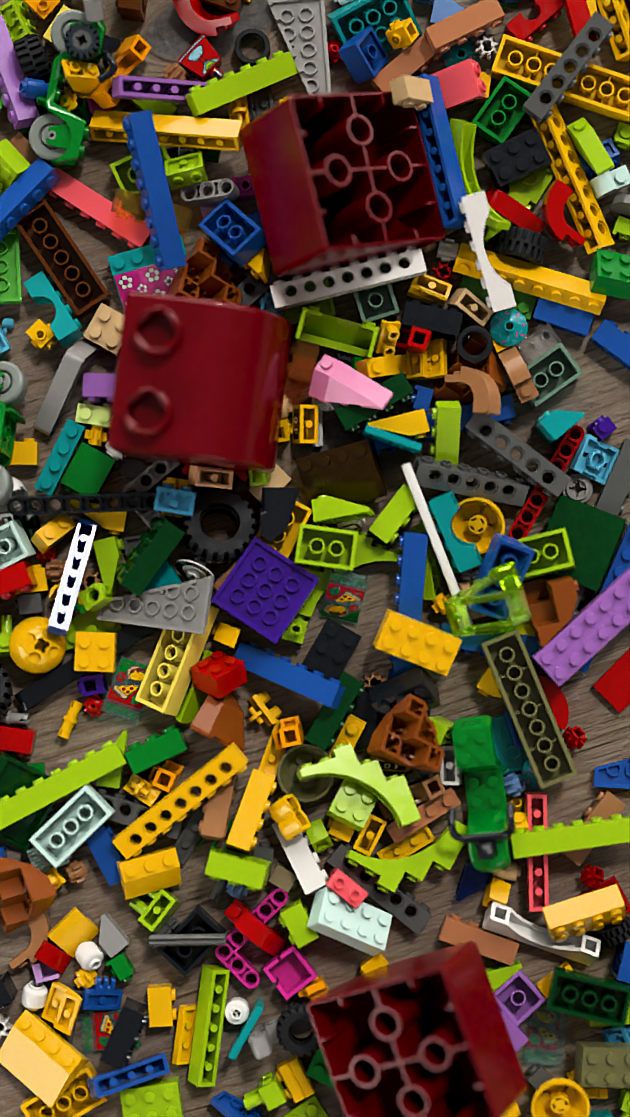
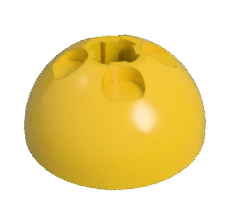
[452,497,505,554]
[9,616,66,674]
[531,1078,590,1117]

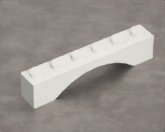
[459,190,516,312]
[482,902,601,966]

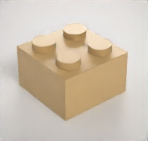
[83,303,124,357]

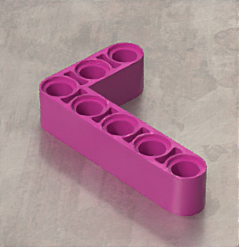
[215,886,288,988]

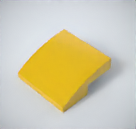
[406,338,447,380]
[47,907,100,958]
[41,980,83,1035]

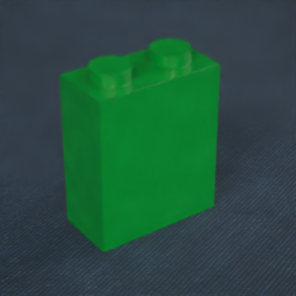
[60,442,118,501]

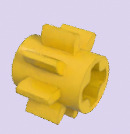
[84,425,108,447]
[431,592,454,615]
[73,968,98,988]

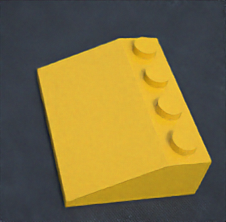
[0,1009,89,1108]

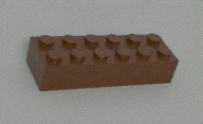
[16,199,112,319]

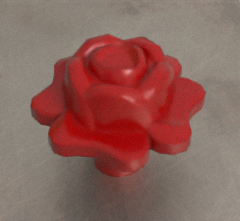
[328,39,342,63]
[36,546,58,564]
[83,694,106,717]

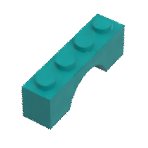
[23,271,84,348]
[34,419,87,495]
[428,490,483,573]

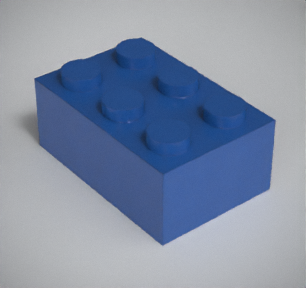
[198,198,267,268]

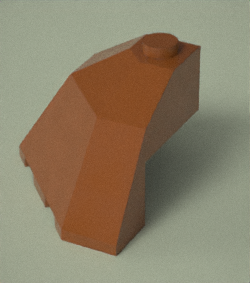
[167,237,242,304]
[433,332,507,403]
[521,575,579,647]
[190,692,245,752]
[367,694,444,772]
[0,857,57,934]

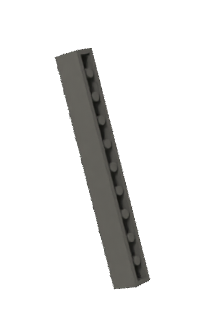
[571,438,630,619]

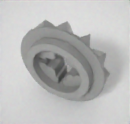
[562,474,593,503]

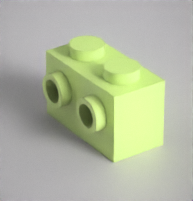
[75,400,112,429]

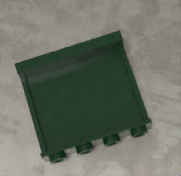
[545,495,627,593]
[0,751,55,854]

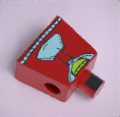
[177,34,224,82]

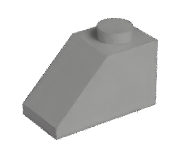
[99,910,131,958]

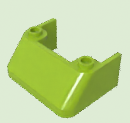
[295,306,379,359]

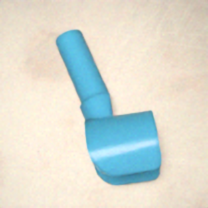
[2,318,14,336]

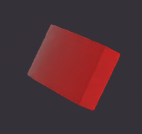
[34,940,72,974]

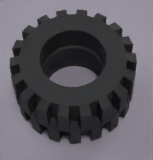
[13,33,52,83]
[496,226,549,265]
[277,1002,319,1057]

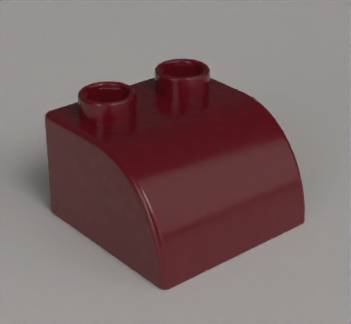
[240,91,446,277]
[108,291,292,473]
[307,941,527,1117]

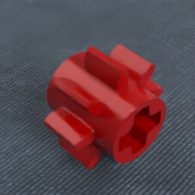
[432,261,455,283]
[562,726,587,750]
[580,864,605,889]

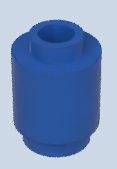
[19,78,49,99]

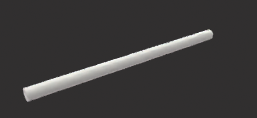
[401,462,473,627]

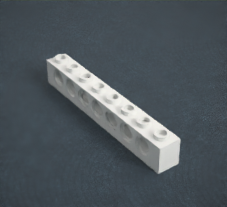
[270,247,427,312]

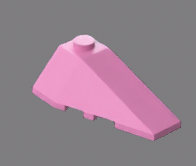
[308,354,393,410]

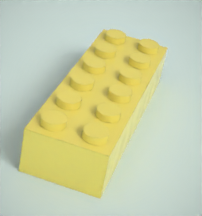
[135,605,219,717]

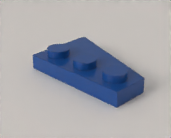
[593,758,630,790]
[210,1091,266,1117]

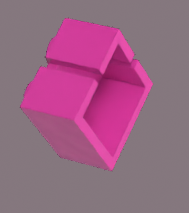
[263,943,317,1000]

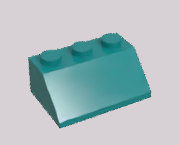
[533,410,585,445]

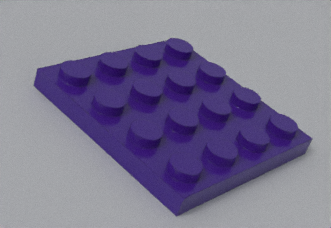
[211,537,320,644]

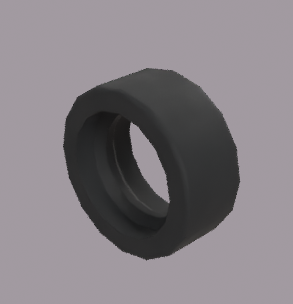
[234,28,270,67]
[456,325,493,363]

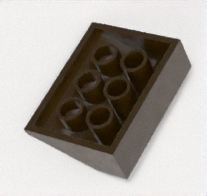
[295,439,387,506]

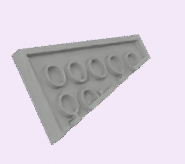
[267,0,332,94]
[96,576,214,635]

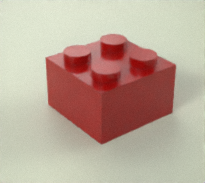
[0,561,38,600]
[190,650,248,699]

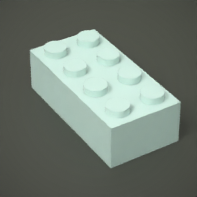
[0,519,36,570]
[29,783,115,868]
[307,886,392,956]

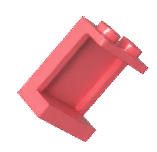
[431,58,487,114]
[326,868,369,908]

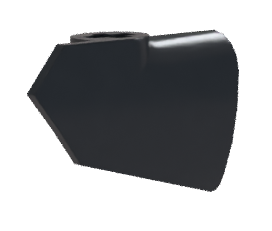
[260,487,299,542]
[352,691,382,751]

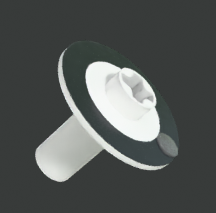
[175,556,215,581]

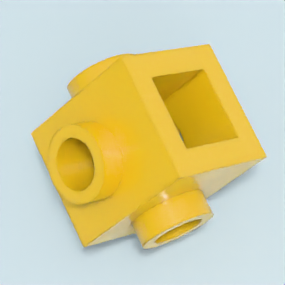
[385,17,419,50]
[26,319,58,351]

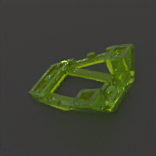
[443,562,532,637]

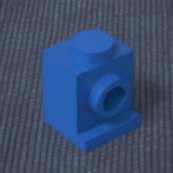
[410,385,434,414]

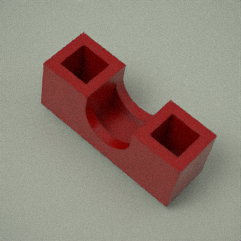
[504,0,564,43]

